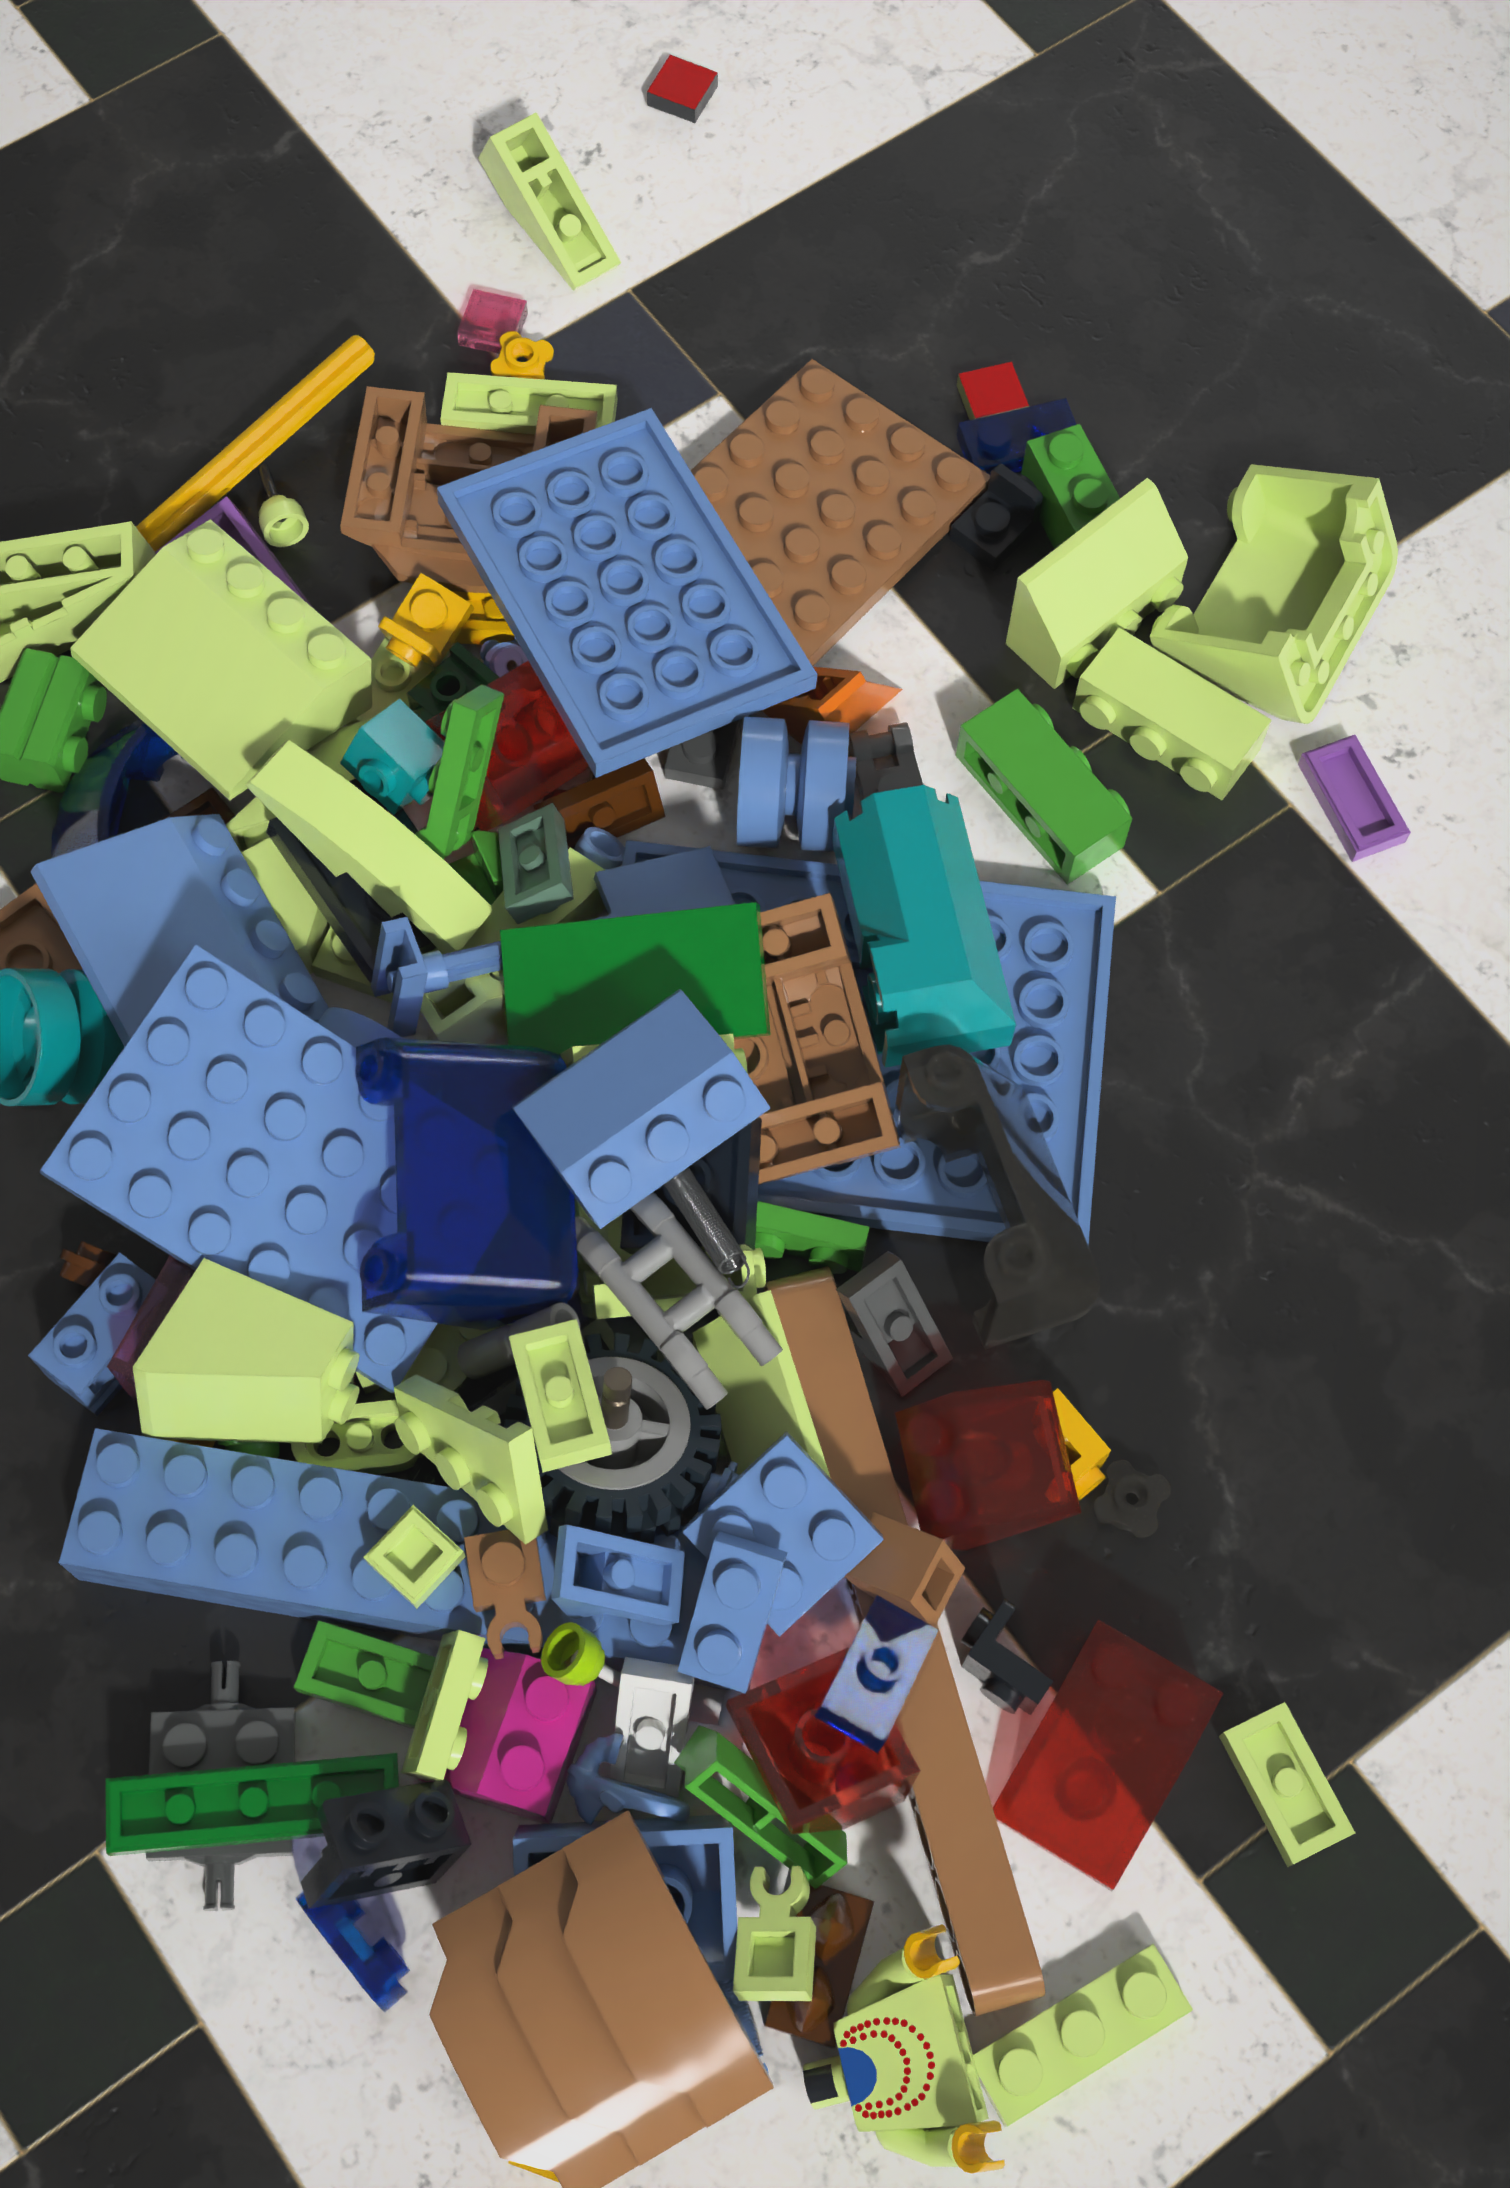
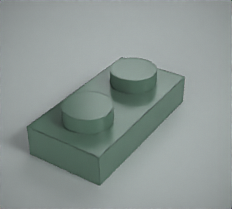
[498,803,574,924]

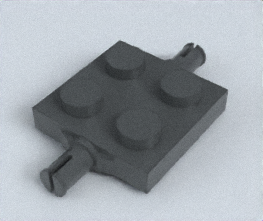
[146,1661,296,1911]

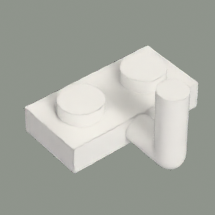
[609,1657,750,1798]

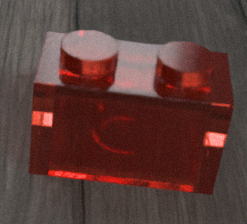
[895,1380,1081,1551]
[725,1646,920,1834]

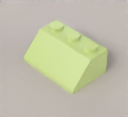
[1006,478,1188,689]
[693,1290,831,1478]

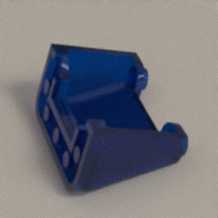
[355,1037,578,1330]

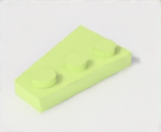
[394,1374,548,1545]

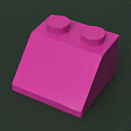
[417,1648,597,1824]

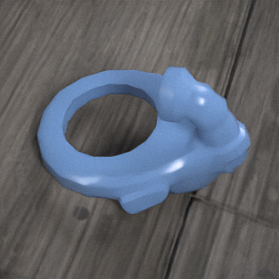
[566,1733,690,1826]

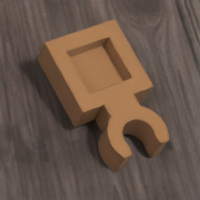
[464,1530,546,1660]

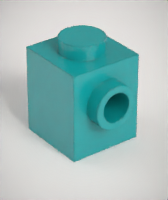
[340,698,445,815]

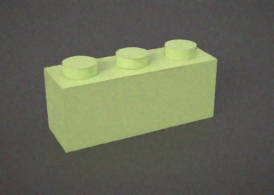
[1072,627,1271,800]

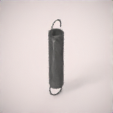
[664,1168,750,1289]

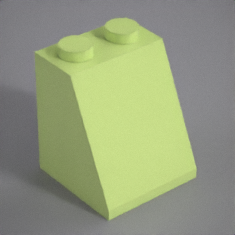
[133,1258,360,1443]

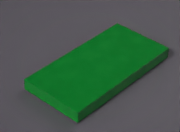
[500,902,771,1061]

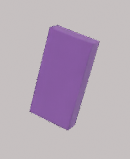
[1298,734,1411,862]

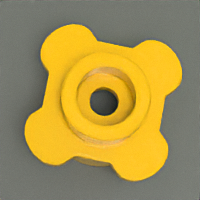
[490,331,554,380]

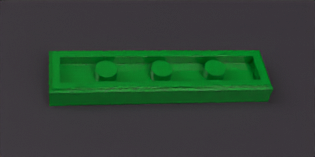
[106,1753,399,1856]

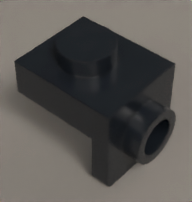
[960,1599,1053,1715]

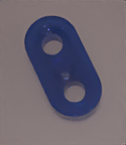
[295,1891,411,2013]

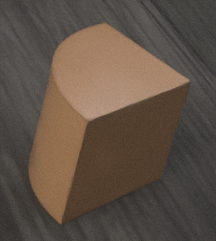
[844,1512,965,1629]

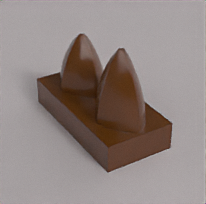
[533,758,666,849]
[764,1884,874,2049]

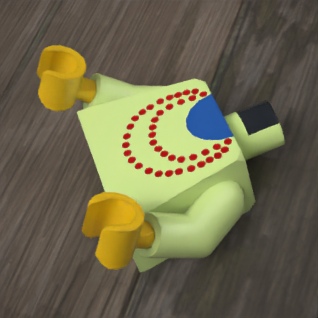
[803,1924,1005,2174]

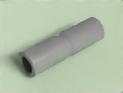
[457,1303,580,1380]

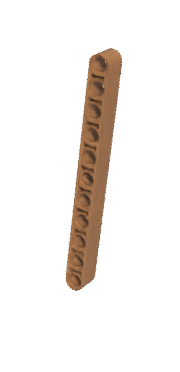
[764,1266,1046,2017]

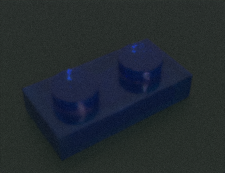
[957,398,1077,475]

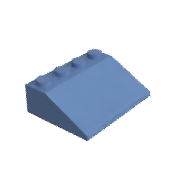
[30,814,329,1047]

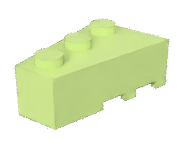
[0,521,156,683]

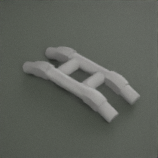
[563,1192,783,1410]

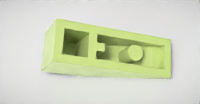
[478,112,621,291]

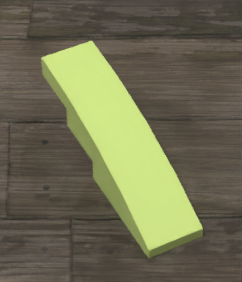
[245,740,494,954]

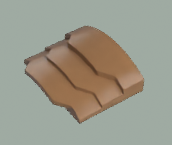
[340,386,597,593]
[734,893,901,1185]
[429,1810,774,2188]

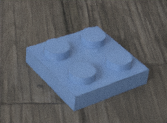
[682,1431,884,1637]

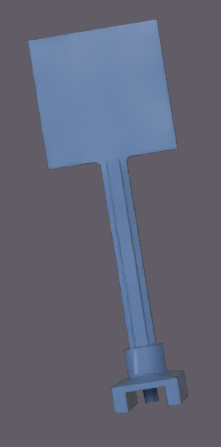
[371,846,735,1038]

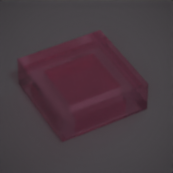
[457,289,528,354]

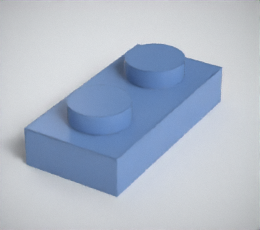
[677,1531,788,1694]

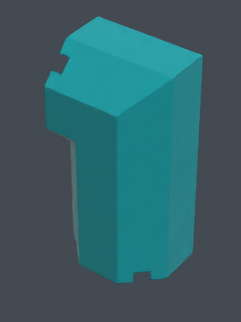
[832,785,1016,1068]

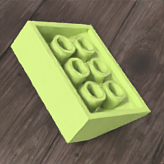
[70,519,372,800]

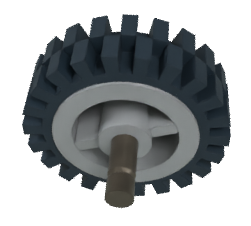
[504,1333,721,1544]

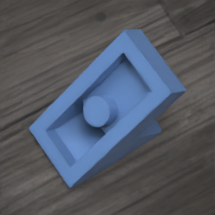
[552,1525,685,1626]

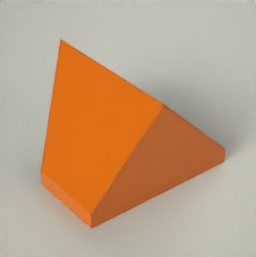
[761,667,903,745]

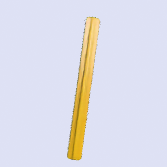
[136,335,375,552]

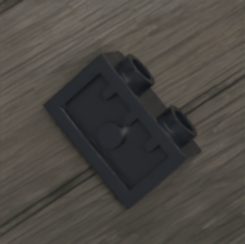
[301,1779,472,1909]

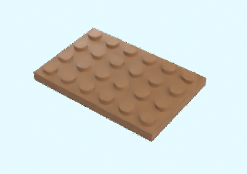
[690,359,990,666]

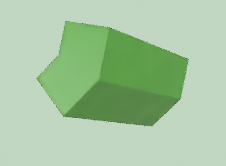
[674,1725,848,1889]

